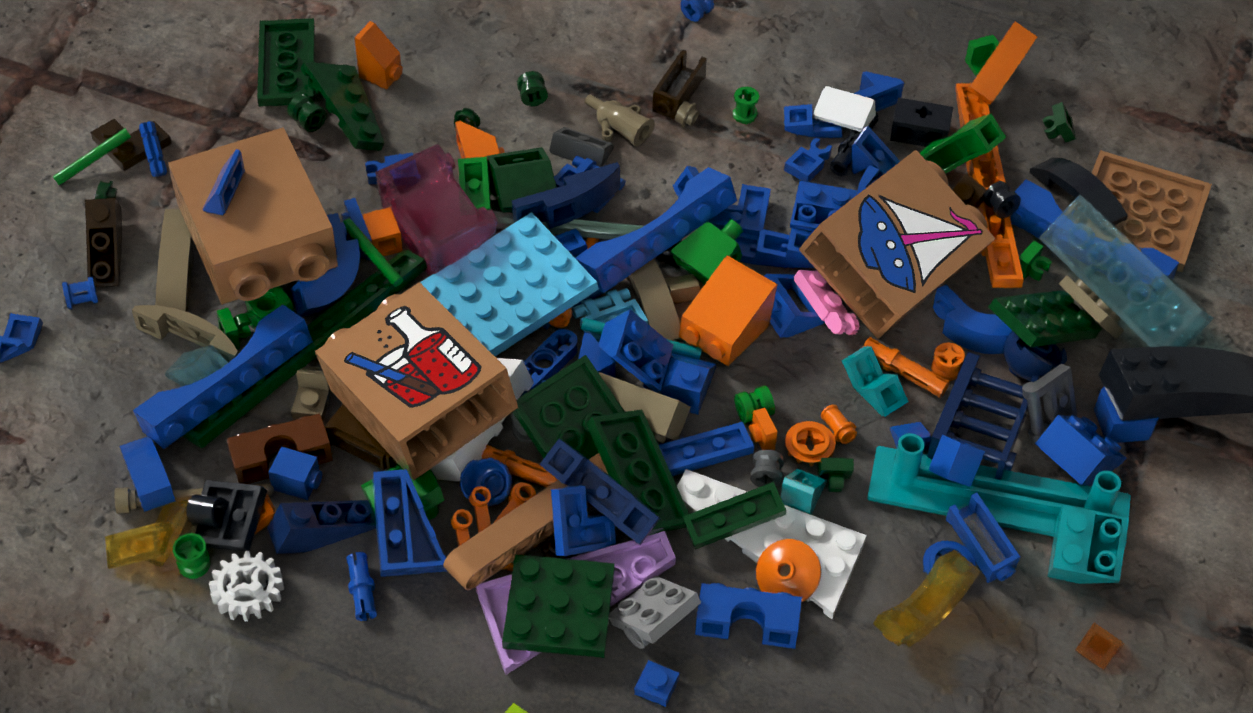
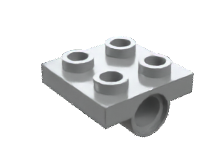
[609,575,701,649]

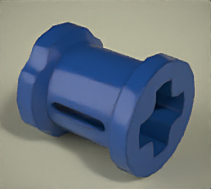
[62,276,98,309]

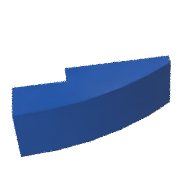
[119,436,175,512]

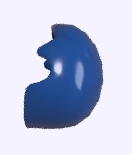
[460,458,513,507]

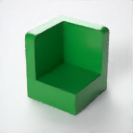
[965,34,999,76]

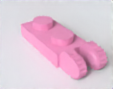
[793,270,860,335]

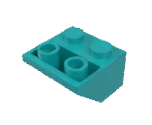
[1047,504,1129,584]

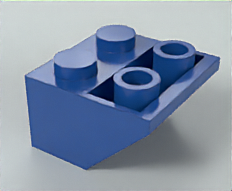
[790,181,857,232]
[598,309,673,393]
[1035,414,1126,486]

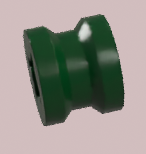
[517,71,548,107]

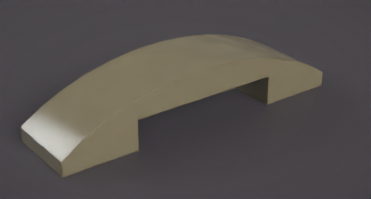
[626,259,683,342]
[132,305,239,367]

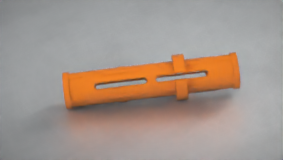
[862,337,950,399]
[482,445,558,488]

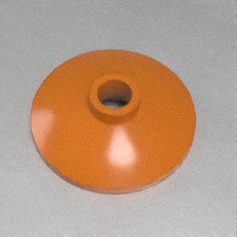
[756,539,821,603]

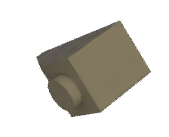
[599,372,691,443]

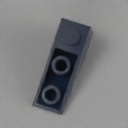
[267,500,376,554]

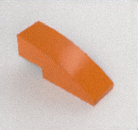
[967,21,1037,105]

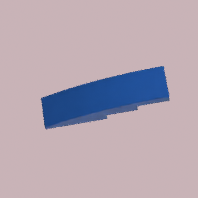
[735,228,814,268]

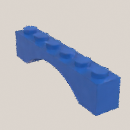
[575,167,737,293]
[1010,179,1179,302]
[133,304,313,449]

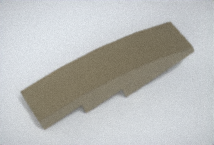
[155,209,195,312]

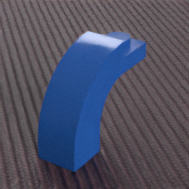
[290,213,360,317]
[933,284,1012,354]

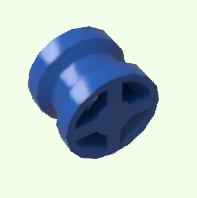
[680,0,714,22]

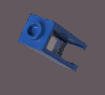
[946,493,1020,583]

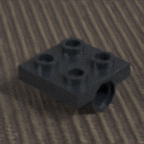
[186,480,268,552]

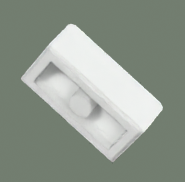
[813,86,876,132]

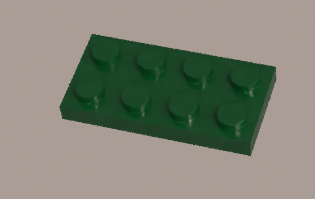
[257,18,315,107]
[988,291,1102,347]
[586,409,689,535]

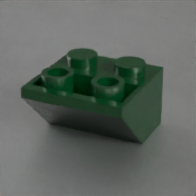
[487,147,557,213]

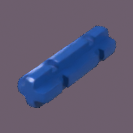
[139,121,167,177]

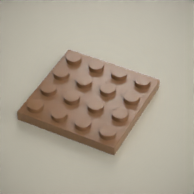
[1073,150,1212,272]

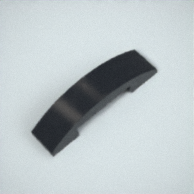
[1030,158,1128,230]

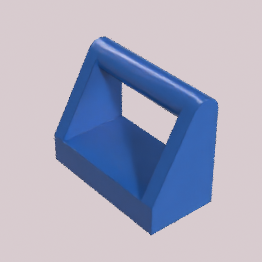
[764,274,825,338]

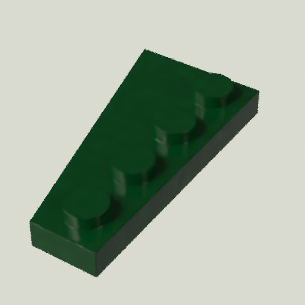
[300,61,385,151]

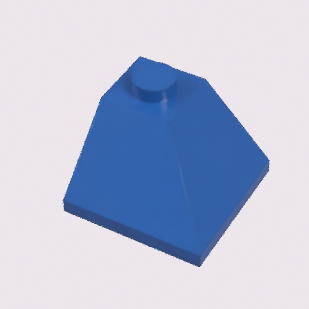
[642,353,717,415]

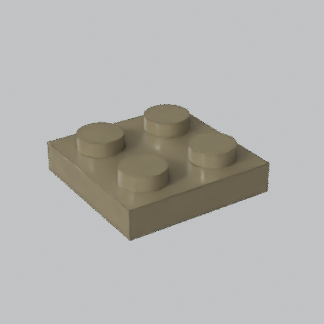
[1059,275,1124,339]

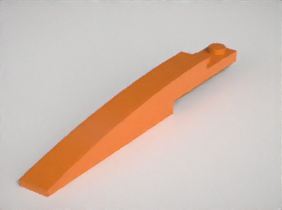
[955,83,1024,288]

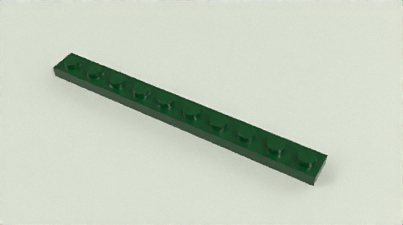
[183,249,428,449]

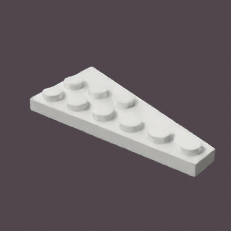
[677,469,867,619]

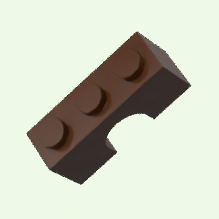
[226,413,333,484]

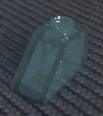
[164,345,228,386]

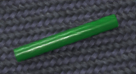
[53,128,131,186]
[343,218,403,287]

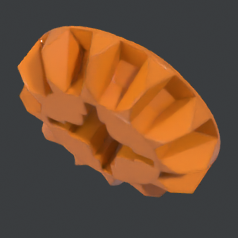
[785,421,836,467]

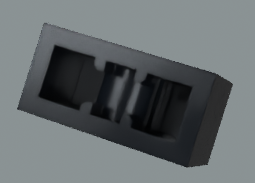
[890,98,953,147]

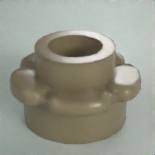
[675,101,699,128]

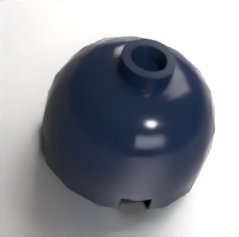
[1003,331,1067,381]

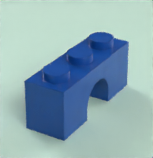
[695,583,802,649]

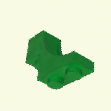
[920,113,1006,174]

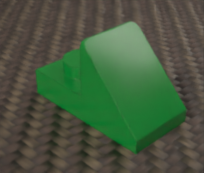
[458,157,491,216]

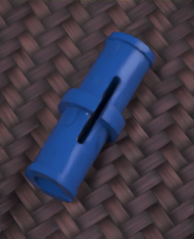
[346,552,377,621]

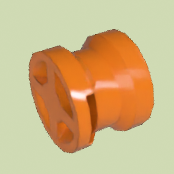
[931,342,965,381]

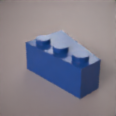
[372,469,447,577]

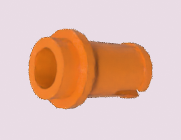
[820,404,857,444]

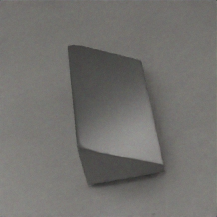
[549,127,614,167]

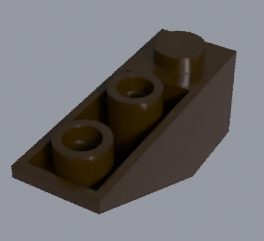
[85,198,122,288]

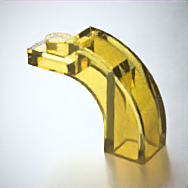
[873,550,980,647]

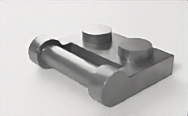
[1022,364,1077,444]

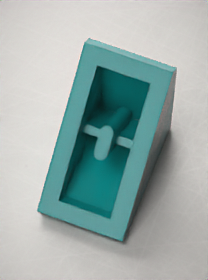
[781,469,827,515]

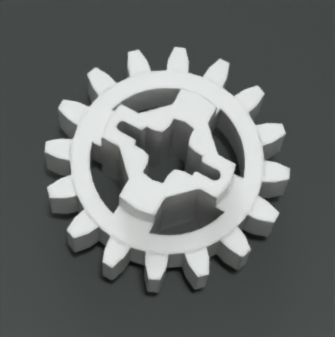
[209,551,284,622]

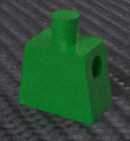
[671,219,743,285]

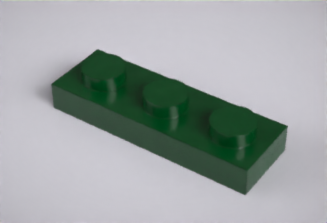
[683,482,786,550]

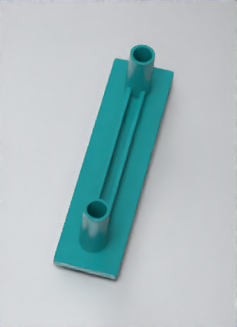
[867,433,1131,547]

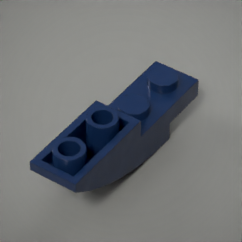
[512,162,621,229]

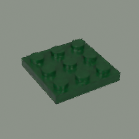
[513,355,624,459]
[502,554,615,658]

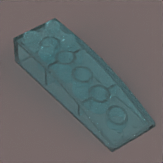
[1039,194,1214,347]

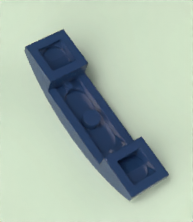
[539,438,661,545]

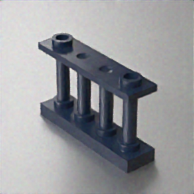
[927,352,1040,480]

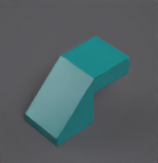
[841,346,909,417]

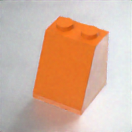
[679,255,778,366]

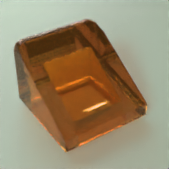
[1075,623,1125,670]

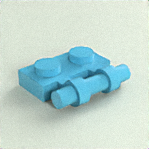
[572,288,648,342]

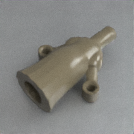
[585,94,655,146]

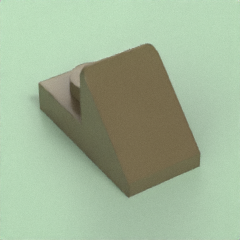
[291,366,332,421]

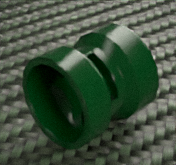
[287,93,327,132]

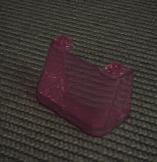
[375,144,498,276]

